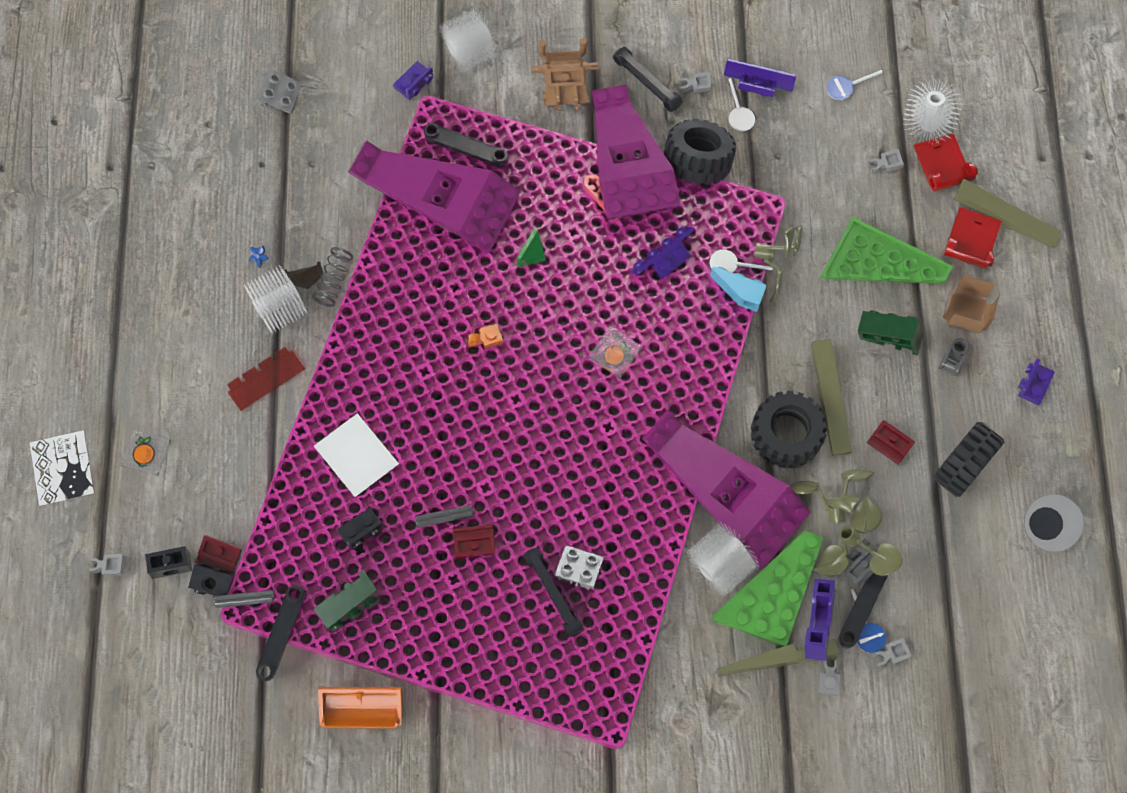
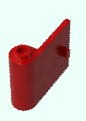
[913,133,978,192]
[943,207,1002,269]

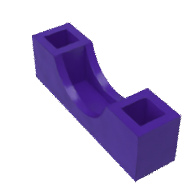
[805,578,835,661]

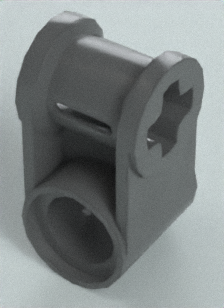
[938,338,969,376]

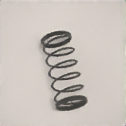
[312,247,353,307]

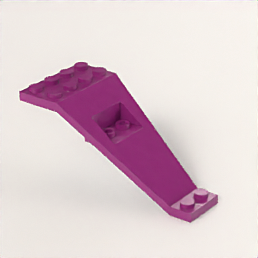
[591,85,681,220]
[348,140,521,254]
[642,411,811,570]

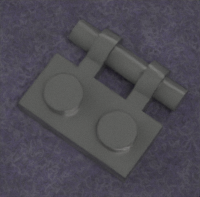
[844,538,877,587]

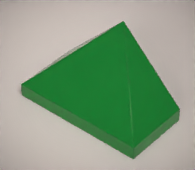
[517,228,546,267]

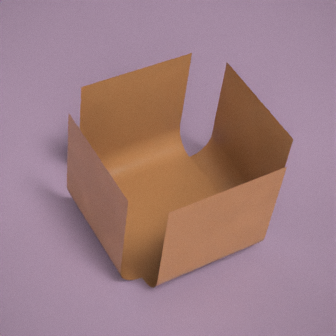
[943,276,1000,334]

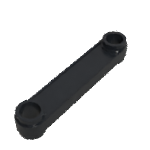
[612,46,683,112]
[424,123,508,168]
[523,547,584,638]
[838,573,888,649]
[256,585,306,682]

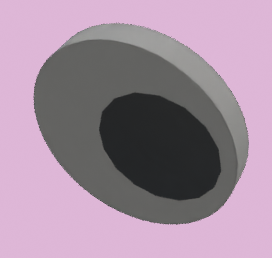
[1024,494,1084,552]

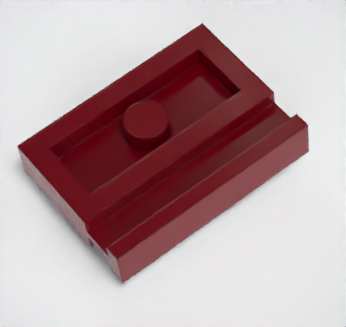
[867,420,915,465]
[452,525,495,559]
[195,535,243,572]

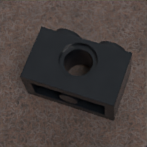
[145,546,193,579]
[188,562,236,598]

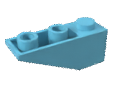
[710,266,767,312]

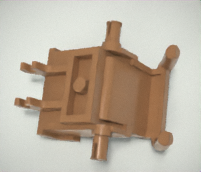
[531,38,598,111]

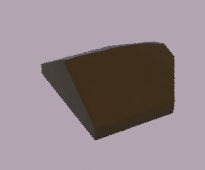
[283,262,324,289]

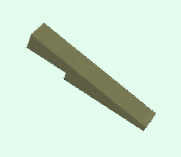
[953,179,1061,248]
[810,339,852,456]
[716,639,840,677]

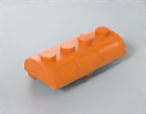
[318,686,403,729]

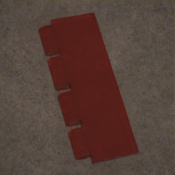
[227,347,305,411]

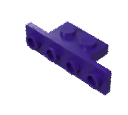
[724,59,797,97]
[630,226,694,278]

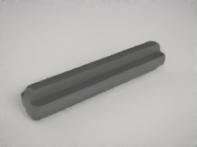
[415,505,474,528]
[213,590,274,608]

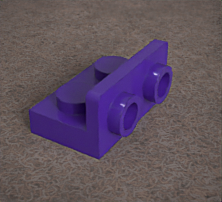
[393,61,433,100]
[1018,358,1055,406]

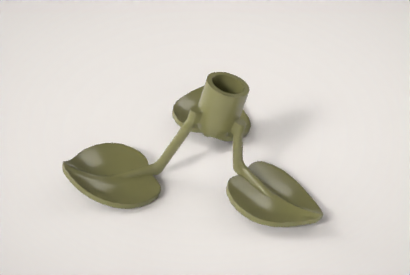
[754,225,803,302]
[789,469,874,524]
[813,497,902,576]

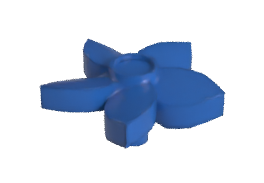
[249,246,269,268]

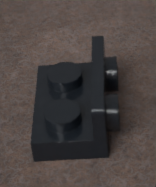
[337,508,384,550]

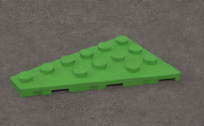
[820,217,953,284]
[712,531,824,647]

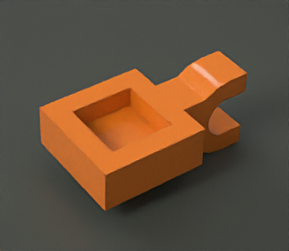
[468,324,503,348]

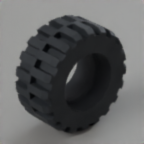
[663,119,736,185]
[751,391,828,468]
[933,422,1005,497]

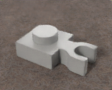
[680,72,712,93]
[869,149,904,174]
[89,554,126,576]
[873,638,912,667]
[818,659,840,696]

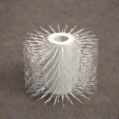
[440,8,498,72]
[903,80,963,145]
[244,266,308,334]
[687,522,759,596]

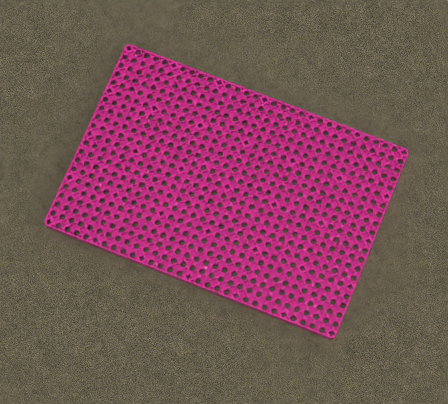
[221,96,785,749]

